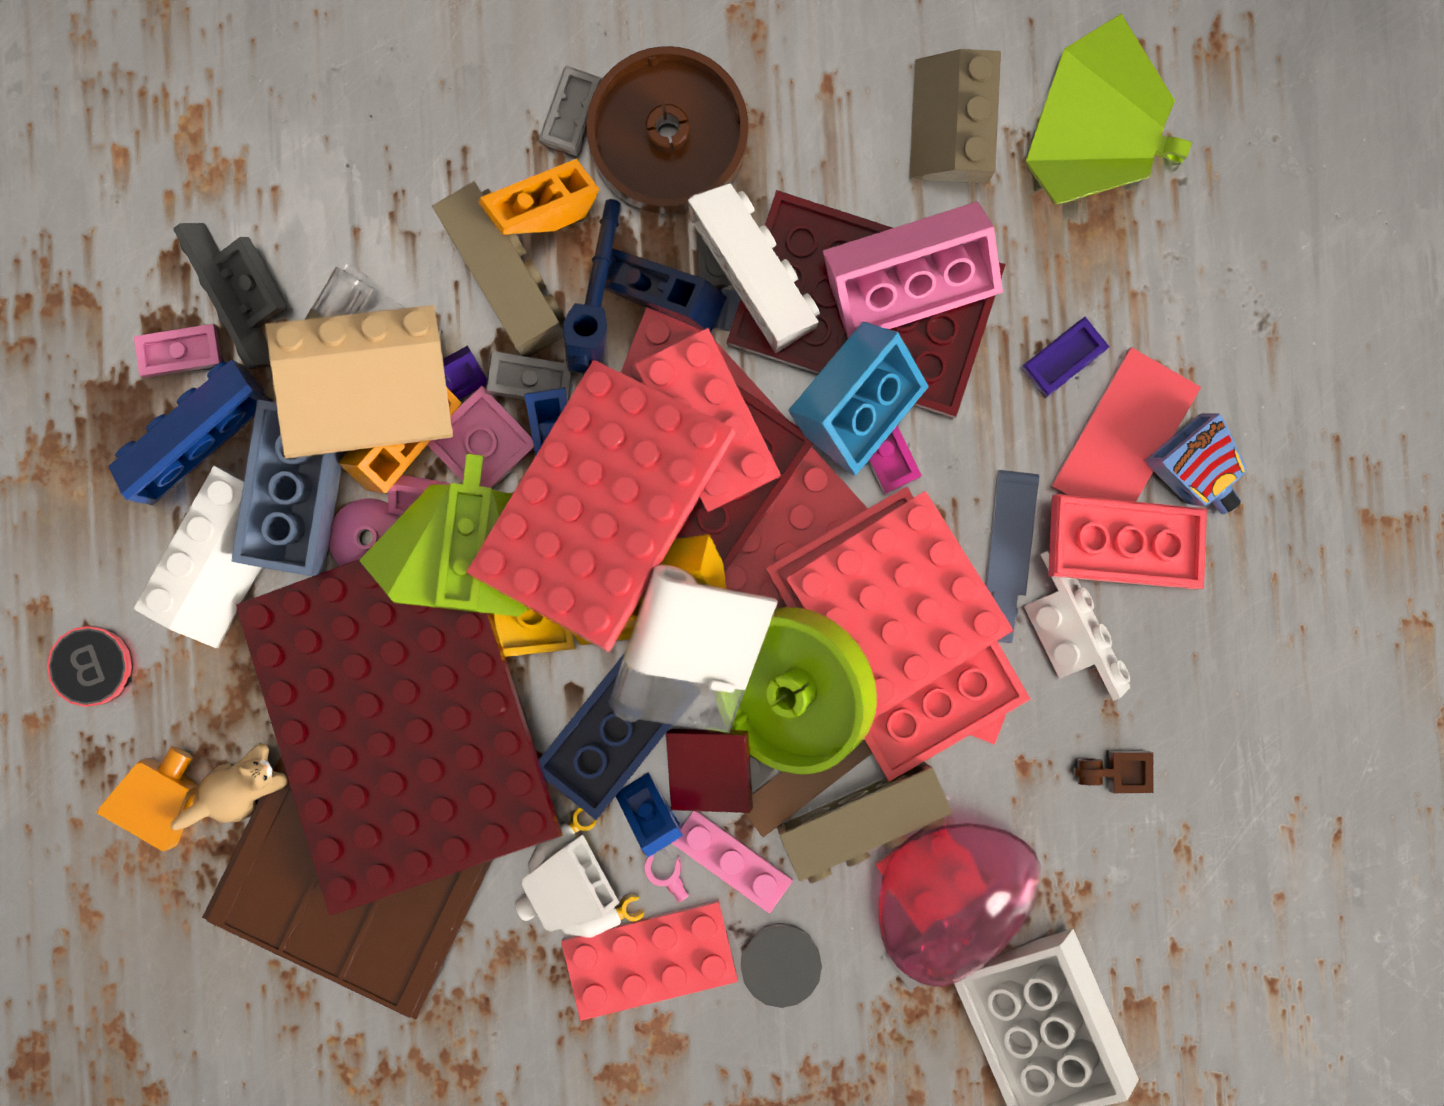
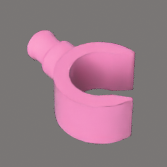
[644,854,689,903]

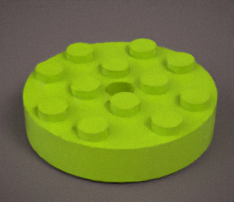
[714,607,877,774]

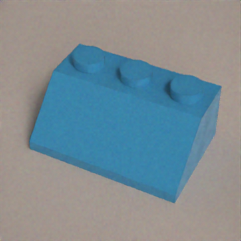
[788,321,929,476]

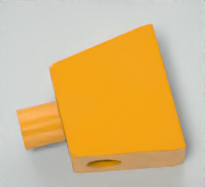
[96,746,199,852]

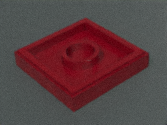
[666,729,753,813]

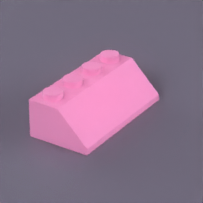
[823,201,1003,338]

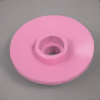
[329,498,400,566]

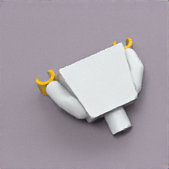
[515,808,644,938]

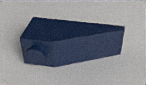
[605,248,727,332]

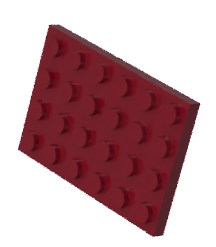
[726,190,1006,418]

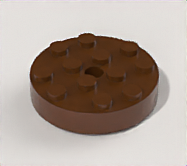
[587,46,748,214]

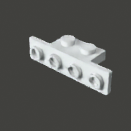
[1024,549,1130,701]

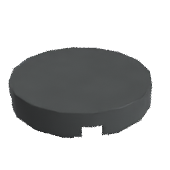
[741,924,822,1008]

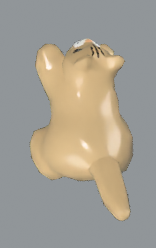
[170,743,288,830]

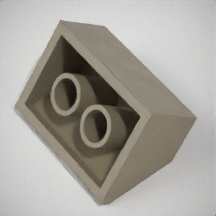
[909,49,1001,183]

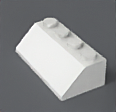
[688,183,820,354]
[133,466,263,648]

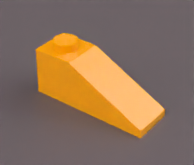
[478,159,600,234]
[338,387,462,494]

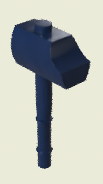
[563,199,621,373]

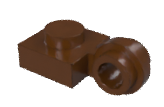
[1074,751,1153,794]

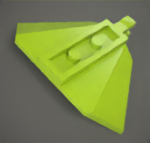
[1025,13,1192,205]
[359,454,530,617]

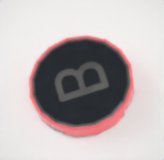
[47,626,132,707]

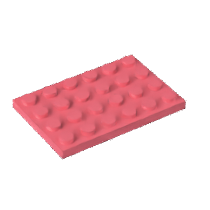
[466,360,736,652]
[765,487,1031,782]

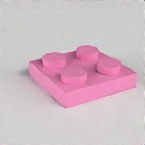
[427,386,534,489]

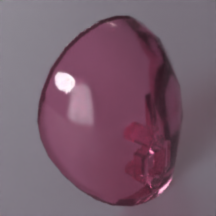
[878,823,1041,987]

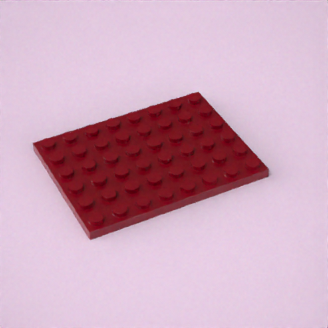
[236,559,563,916]

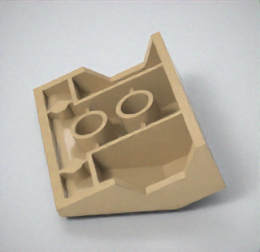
[265,305,453,459]

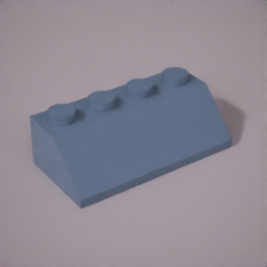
[231,400,345,576]

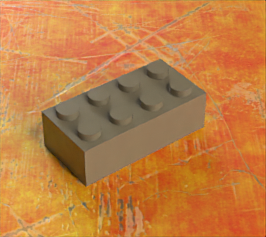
[432,181,565,357]
[777,762,953,883]

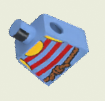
[1144,413,1246,514]

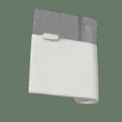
[609,565,777,733]

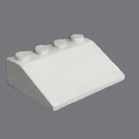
[952,929,1139,1106]

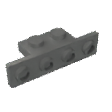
[173,223,287,369]

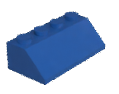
[108,359,274,505]

